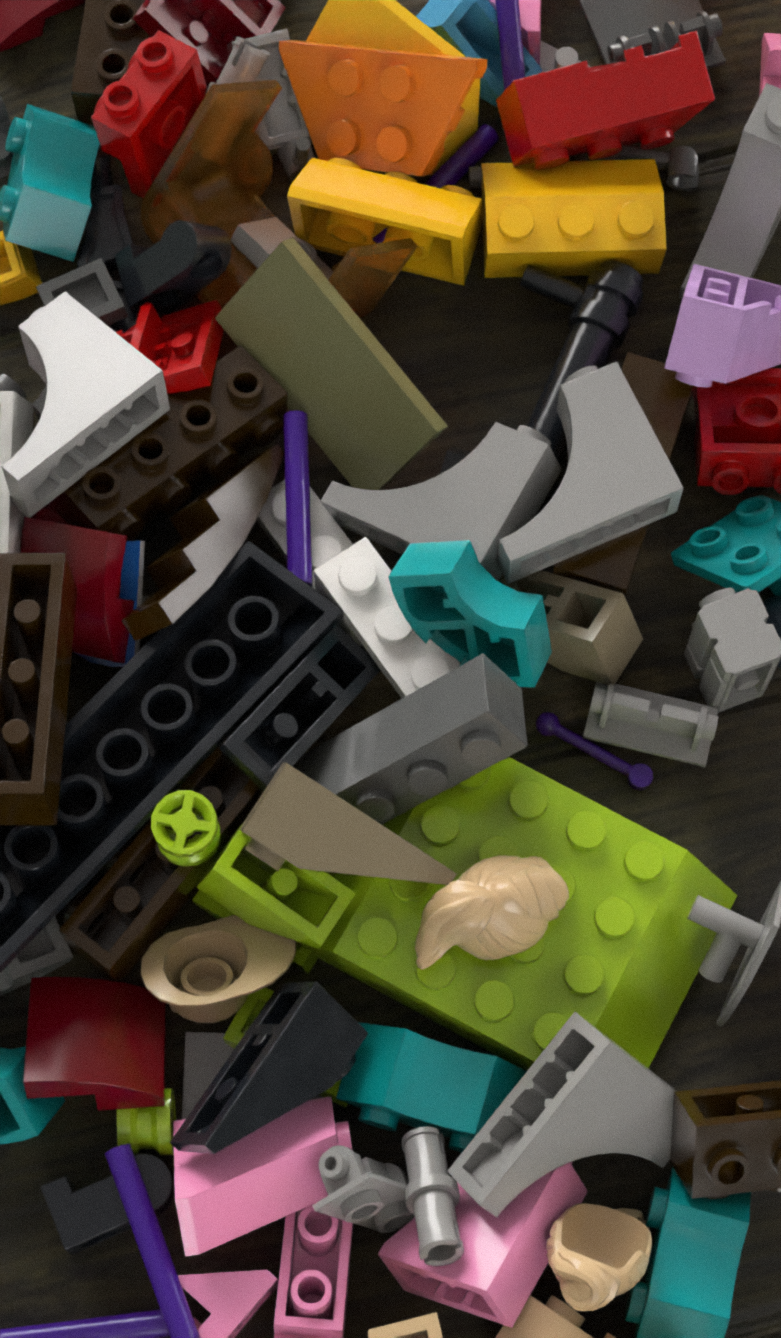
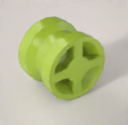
[151,790,221,867]
[117,1088,176,1156]

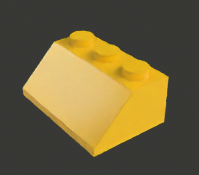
[306,0,480,176]
[287,158,483,286]
[481,159,667,278]

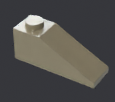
[499,570,643,685]
[239,763,457,885]

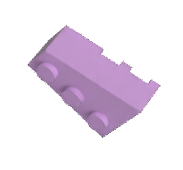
[664,264,781,388]

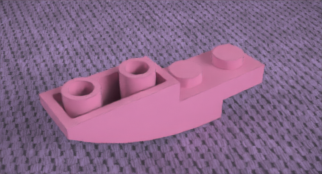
[274,1203,353,1338]

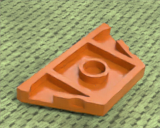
[279,40,488,176]

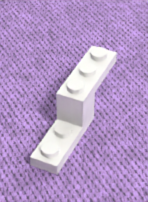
[256,480,460,698]

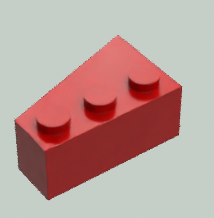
[496,31,715,170]

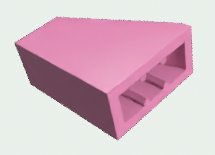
[173,1097,352,1257]
[378,1161,588,1328]

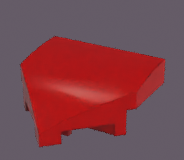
[116,300,224,394]

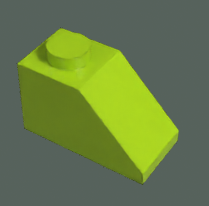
[196,822,356,949]

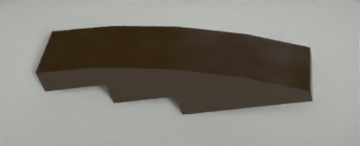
[121,444,284,641]

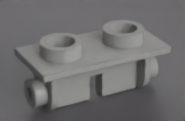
[583,682,719,767]
[312,1145,415,1233]

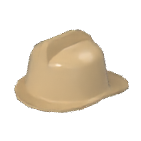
[140,915,296,1023]

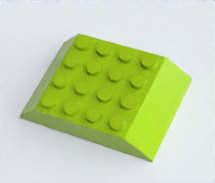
[296,757,738,1071]

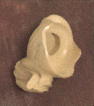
[415,855,569,970]
[546,1203,652,1311]

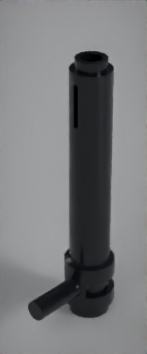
[520,260,644,516]

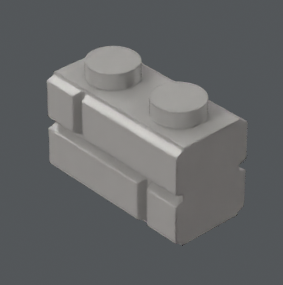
[684,588,781,713]

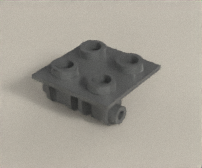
[579,0,726,69]

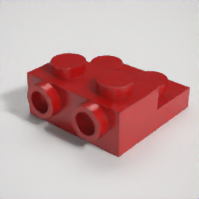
[91,30,209,202]
[693,368,781,495]

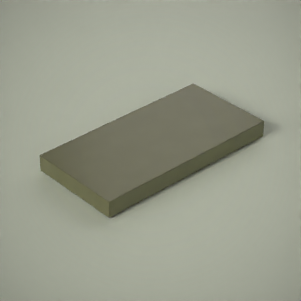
[215,237,448,490]

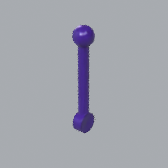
[535,712,653,791]

